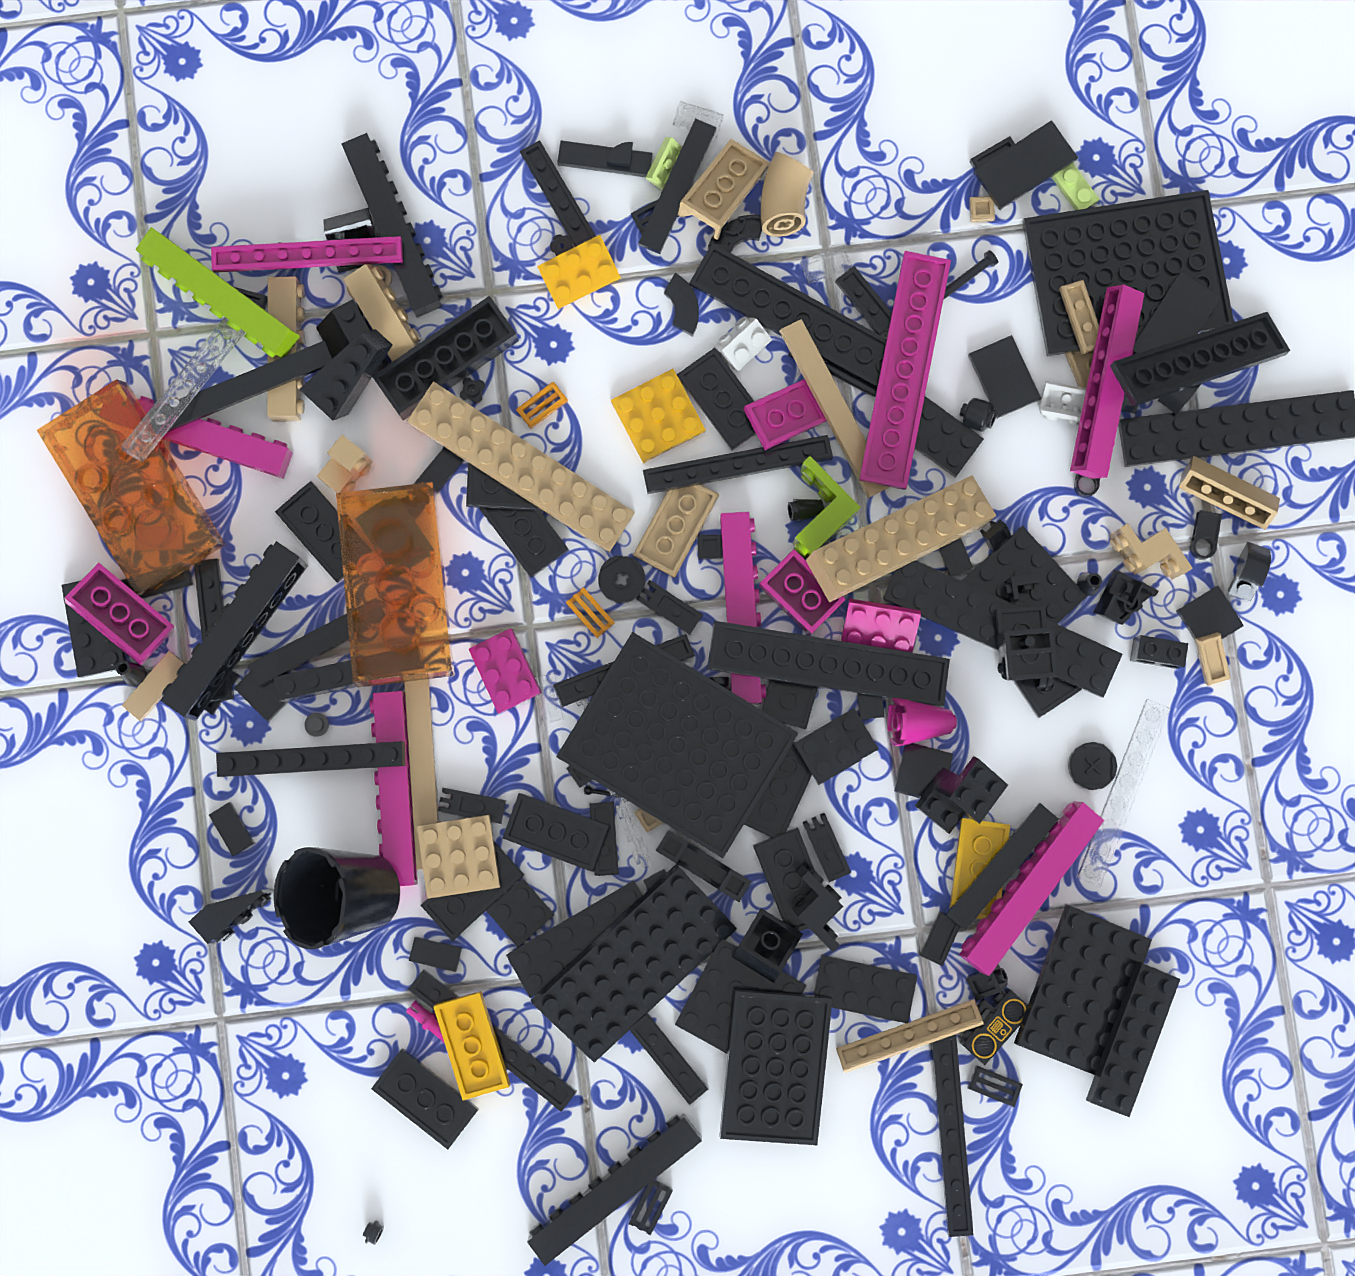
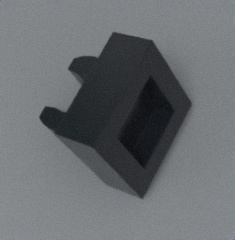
[980,520,1012,552]

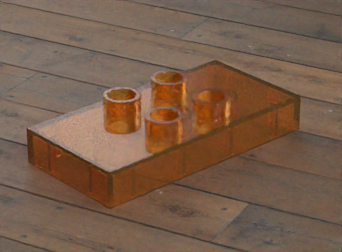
[36,379,226,595]
[336,482,455,688]

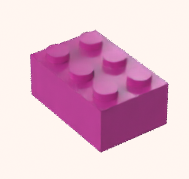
[759,549,846,636]

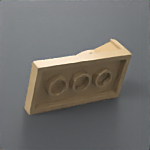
[678,139,770,240]

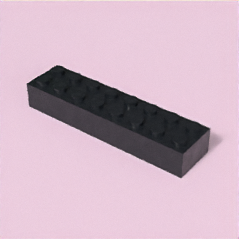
[160,541,308,722]

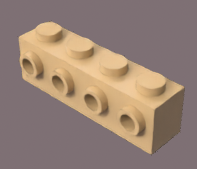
[343,264,421,362]
[1179,456,1280,530]

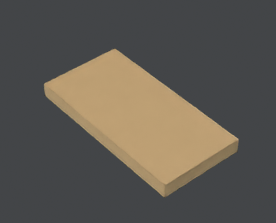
[633,484,719,578]

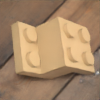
[1108,523,1193,580]

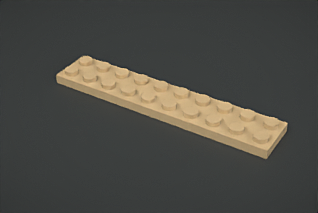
[407,381,635,553]

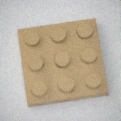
[417,814,501,899]

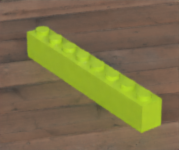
[135,227,300,358]

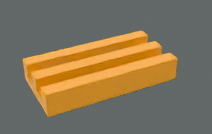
[516,381,568,429]
[566,587,615,639]

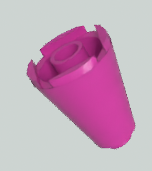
[887,698,957,746]

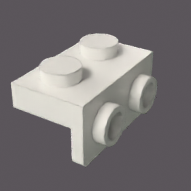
[714,317,772,371]
[1039,381,1086,425]

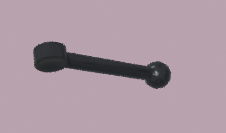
[584,786,629,802]

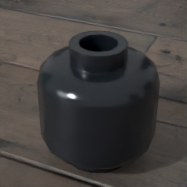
[960,398,997,432]

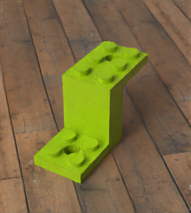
[793,456,861,558]

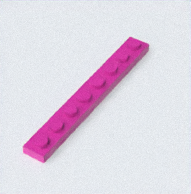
[211,236,403,273]

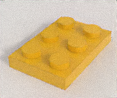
[537,235,621,310]

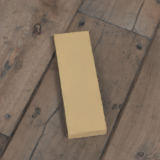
[1059,280,1099,355]
[122,651,184,721]

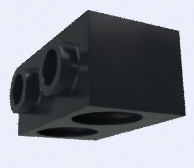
[1130,635,1189,669]

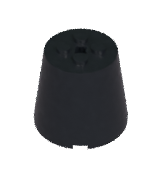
[273,847,400,949]

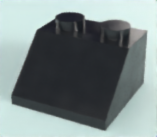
[323,207,378,273]

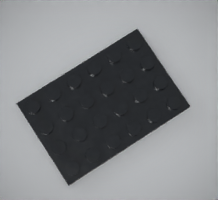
[1014,904,1152,1075]
[719,989,833,1146]

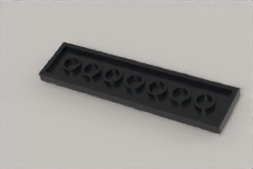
[1110,312,1291,407]

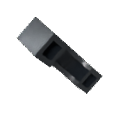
[655,830,752,902]

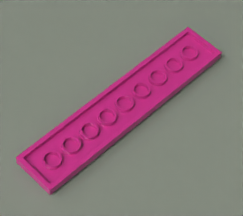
[859,251,951,490]

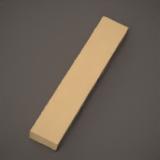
[836,999,984,1073]

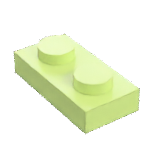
[646,137,682,190]
[1052,163,1100,210]

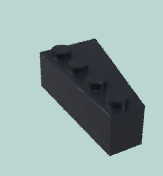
[299,329,393,421]

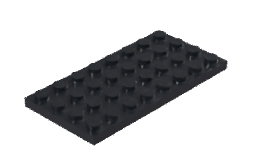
[531,864,737,1063]

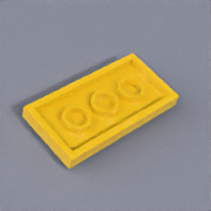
[949,818,1010,919]
[433,991,511,1100]

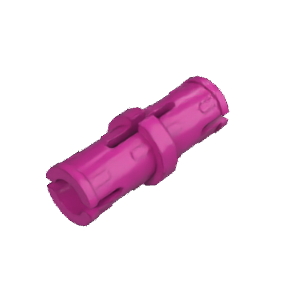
[406,1000,444,1043]

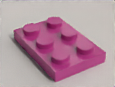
[743,379,827,450]
[841,598,921,653]
[468,628,542,714]

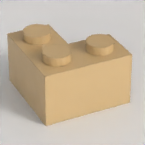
[317,435,373,498]

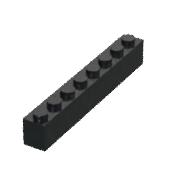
[341,133,443,318]
[527,1113,702,1266]

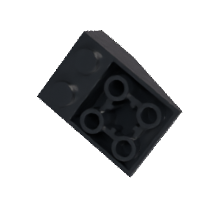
[188,888,274,944]

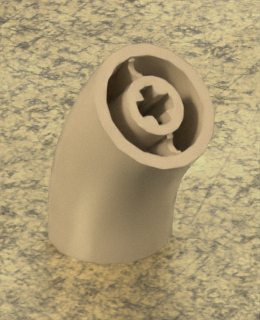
[761,152,814,237]

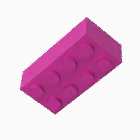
[65,562,174,666]

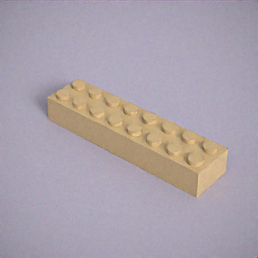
[806,475,996,602]

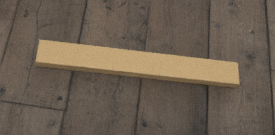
[779,319,889,498]
[404,675,439,870]

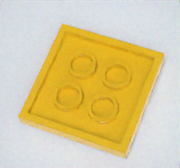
[610,368,706,463]

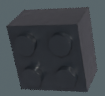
[732,908,803,983]

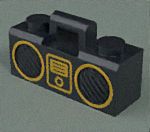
[959,988,1028,1065]

